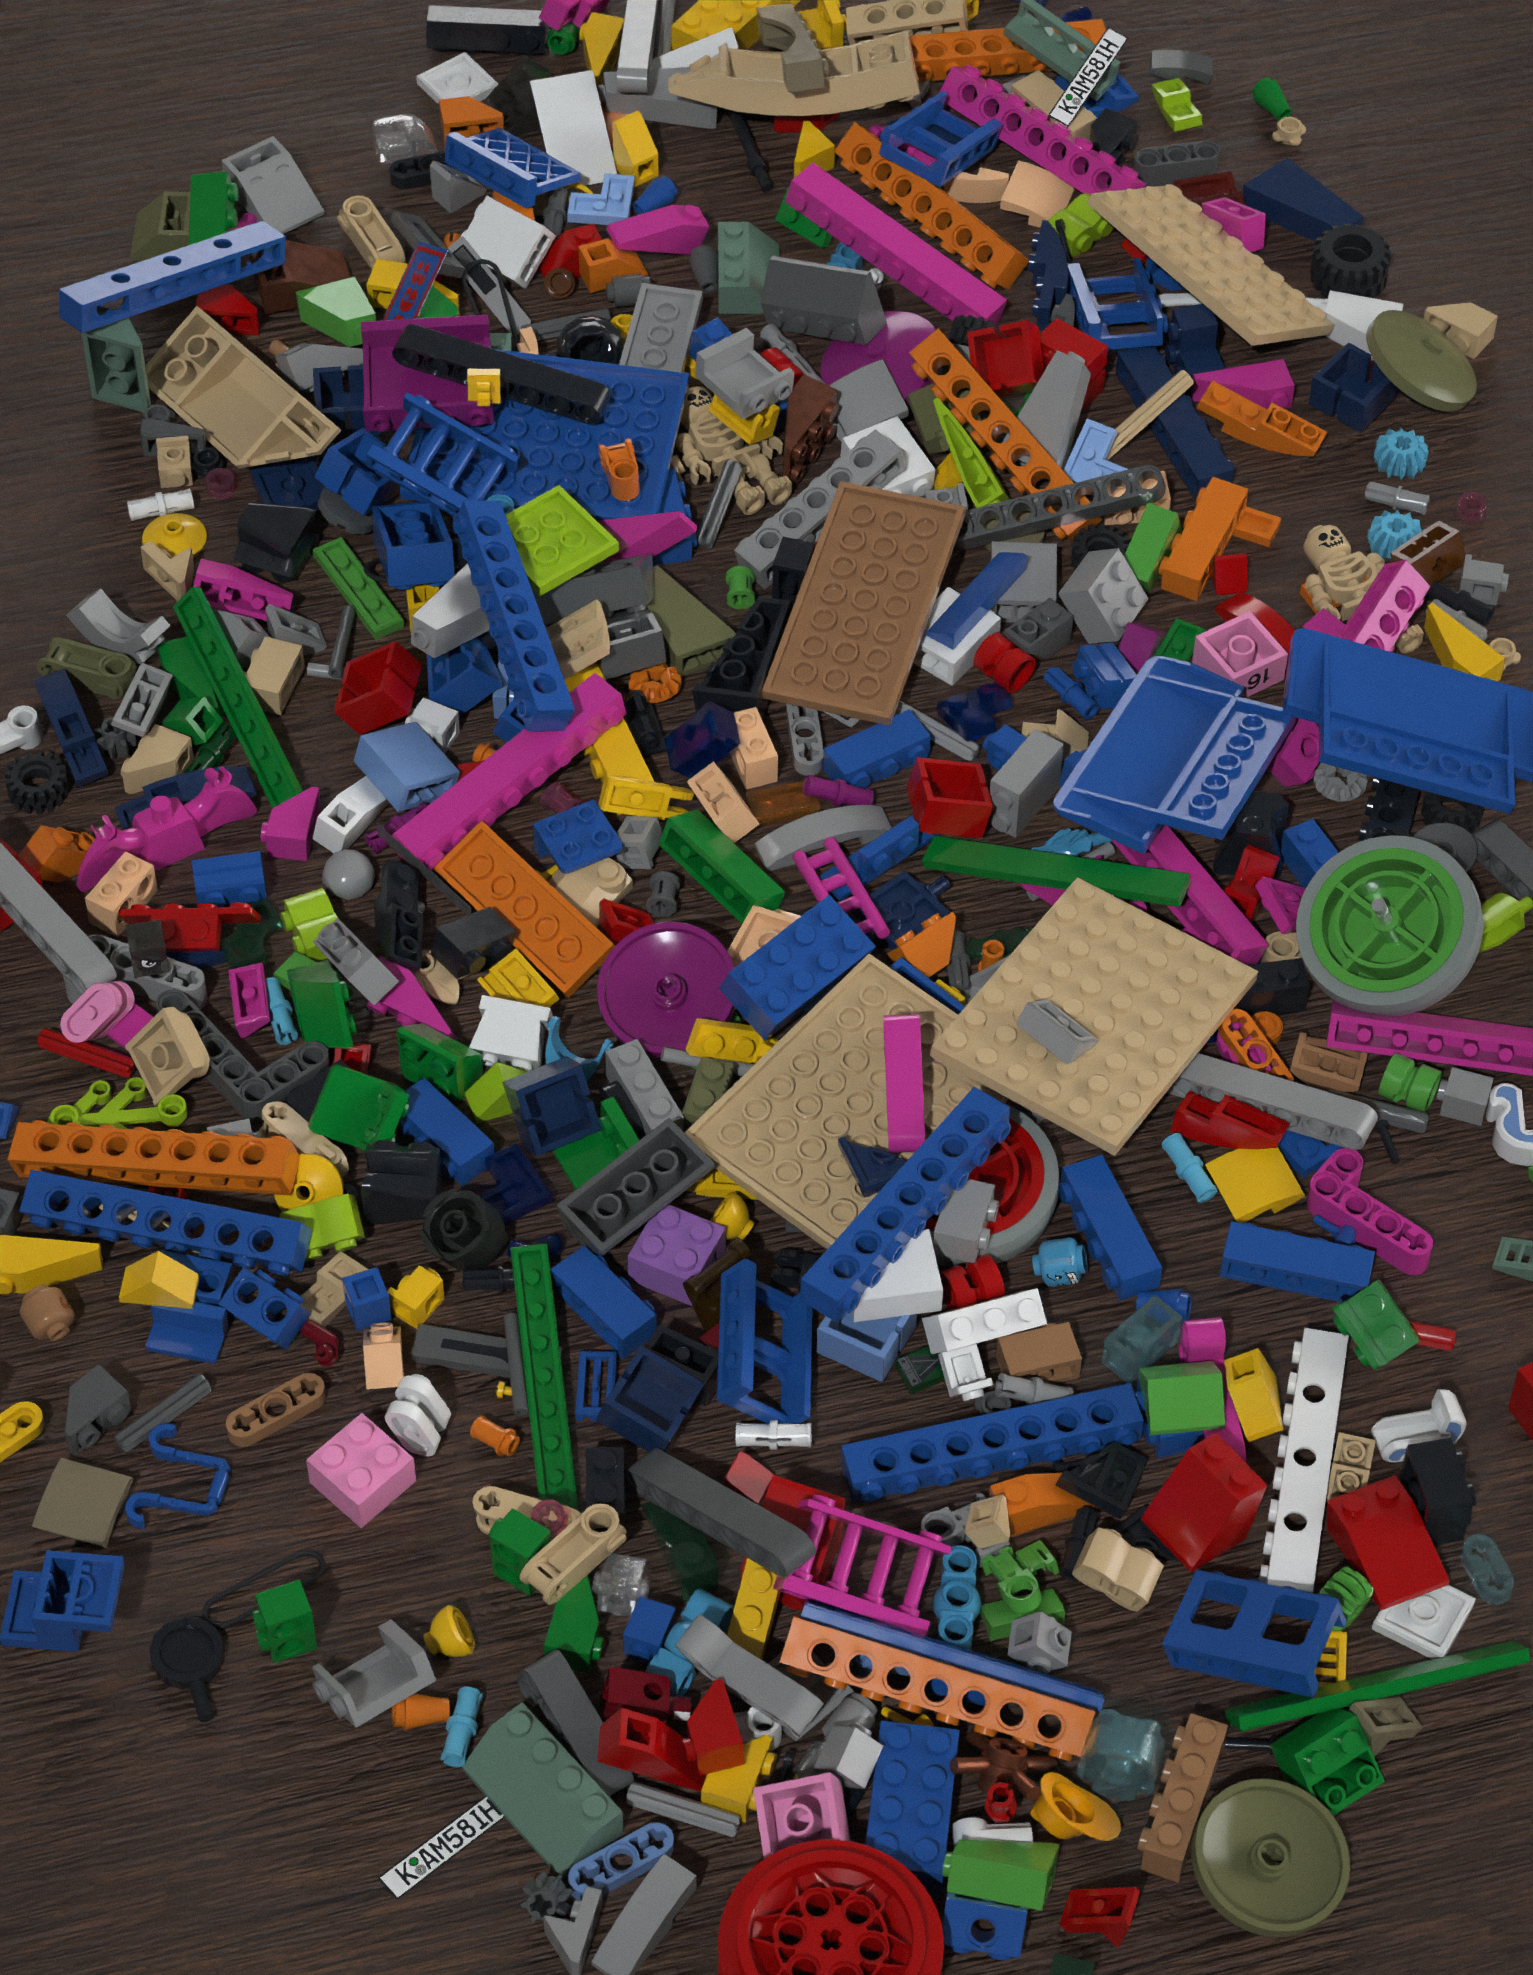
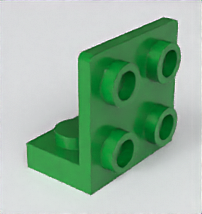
[552,1097,639,1190]
[1332,1279,1421,1370]

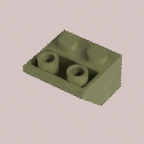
[130,191,190,261]

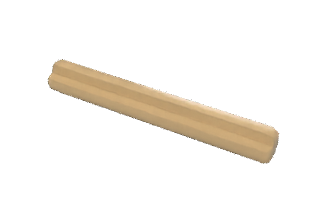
[1106,370,1194,461]

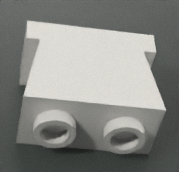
[469,995,554,1072]

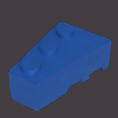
[427,636,503,717]

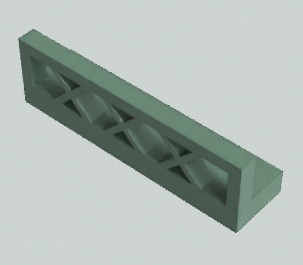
[1003,0,1121,101]

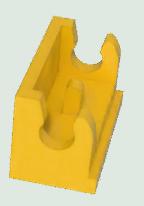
[709,394,780,445]

